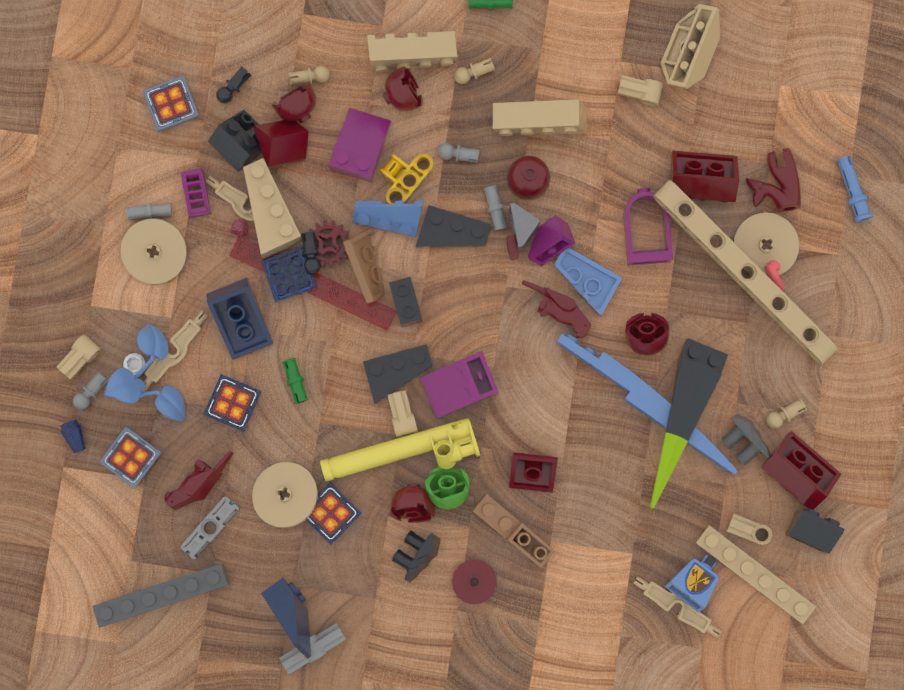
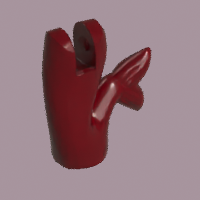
[746,148,801,212]

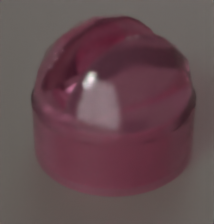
[230,219,249,237]

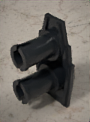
[392,531,441,583]

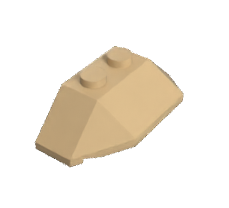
[661,4,720,89]

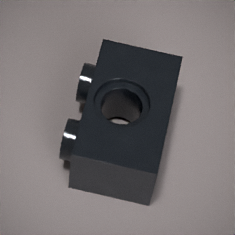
[389,277,422,328]

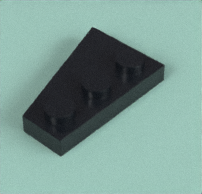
[416,205,491,248]
[363,344,432,404]

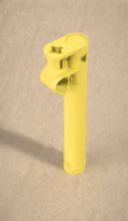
[320,418,480,482]

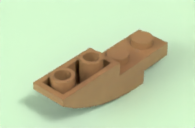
[472,493,555,568]

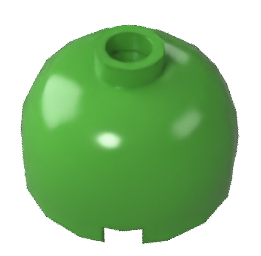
[425,467,470,510]

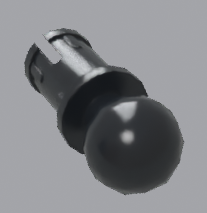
[216,66,252,104]
[301,232,321,274]

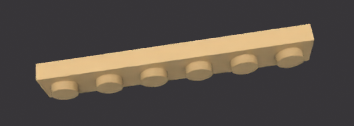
[695,525,816,624]

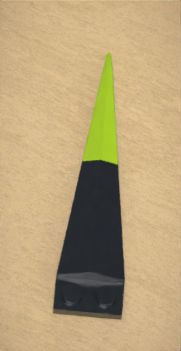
[650,338,728,509]

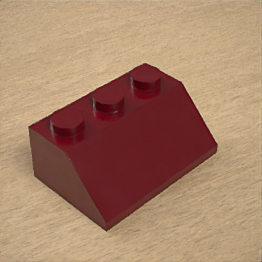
[670,151,739,203]
[761,431,841,510]

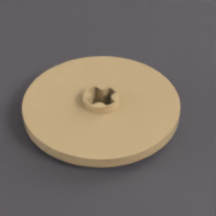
[733,213,799,275]
[121,218,187,284]
[252,462,318,528]

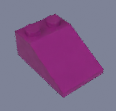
[329,108,391,183]

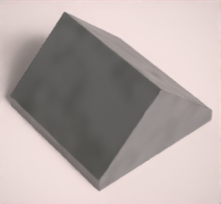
[509,203,540,253]

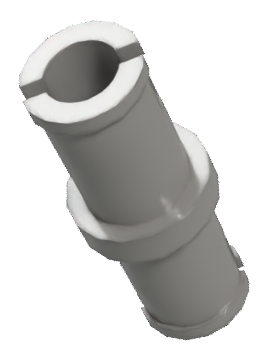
[483,185,508,231]
[126,203,172,220]

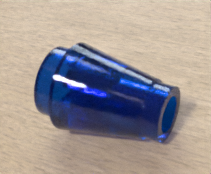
[60,419,86,453]

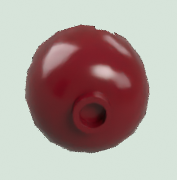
[383,66,423,111]
[271,83,316,123]
[507,155,551,200]
[625,313,670,356]
[390,483,435,523]

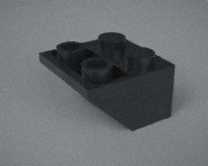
[208,110,262,172]
[786,508,845,554]

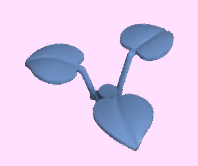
[104,324,185,422]

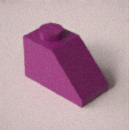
[528,215,575,267]

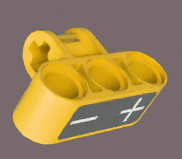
[378,154,433,204]

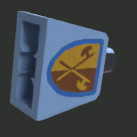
[665,555,719,612]

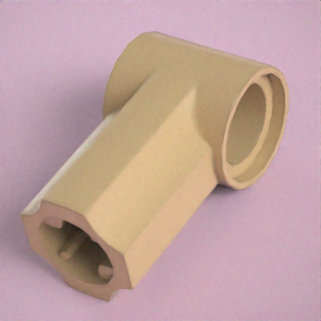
[617,75,663,106]
[57,334,101,380]
[388,390,418,437]
[727,513,772,545]

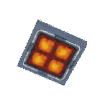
[143,76,199,132]
[99,427,162,489]

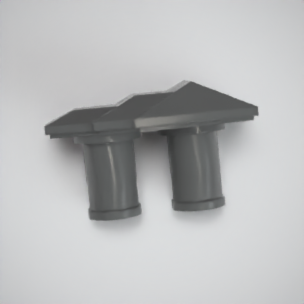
[722,414,771,465]

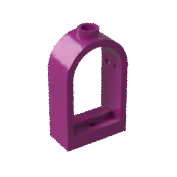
[623,188,673,266]

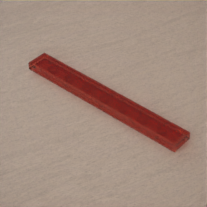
[230,236,397,331]

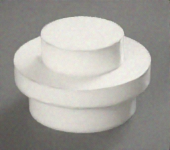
[123,353,146,375]

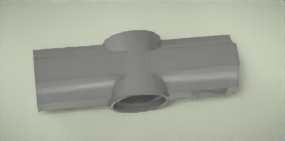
[279,623,347,674]

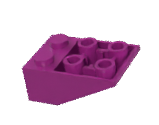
[421,351,499,419]

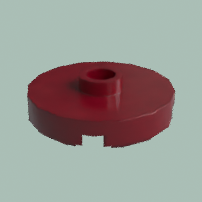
[452,560,496,604]

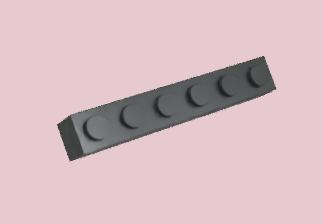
[92,564,230,628]

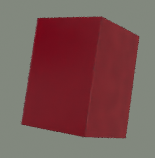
[253,120,309,168]
[509,452,558,493]

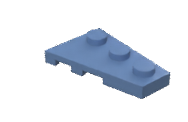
[352,201,423,237]
[554,248,622,317]

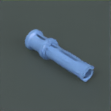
[837,156,874,223]

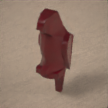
[522,280,592,338]
[165,450,234,510]

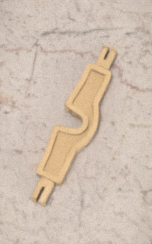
[205,175,254,222]
[143,310,208,392]
[633,576,722,638]

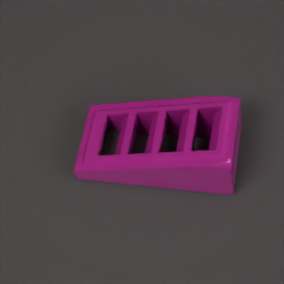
[181,169,211,217]

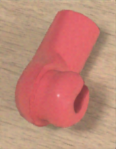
[765,260,785,291]

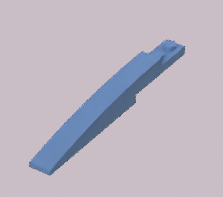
[556,334,737,475]

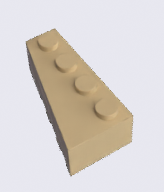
[367,31,457,73]
[493,99,587,136]
[243,158,302,260]

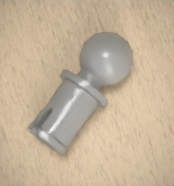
[438,143,479,163]
[73,371,108,410]

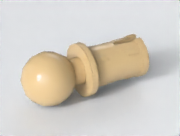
[454,57,495,84]
[288,66,330,86]
[766,399,807,429]

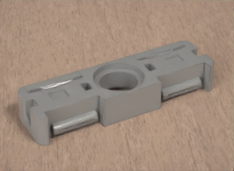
[181,497,240,559]

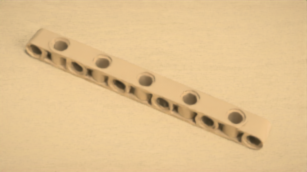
[653,180,838,365]

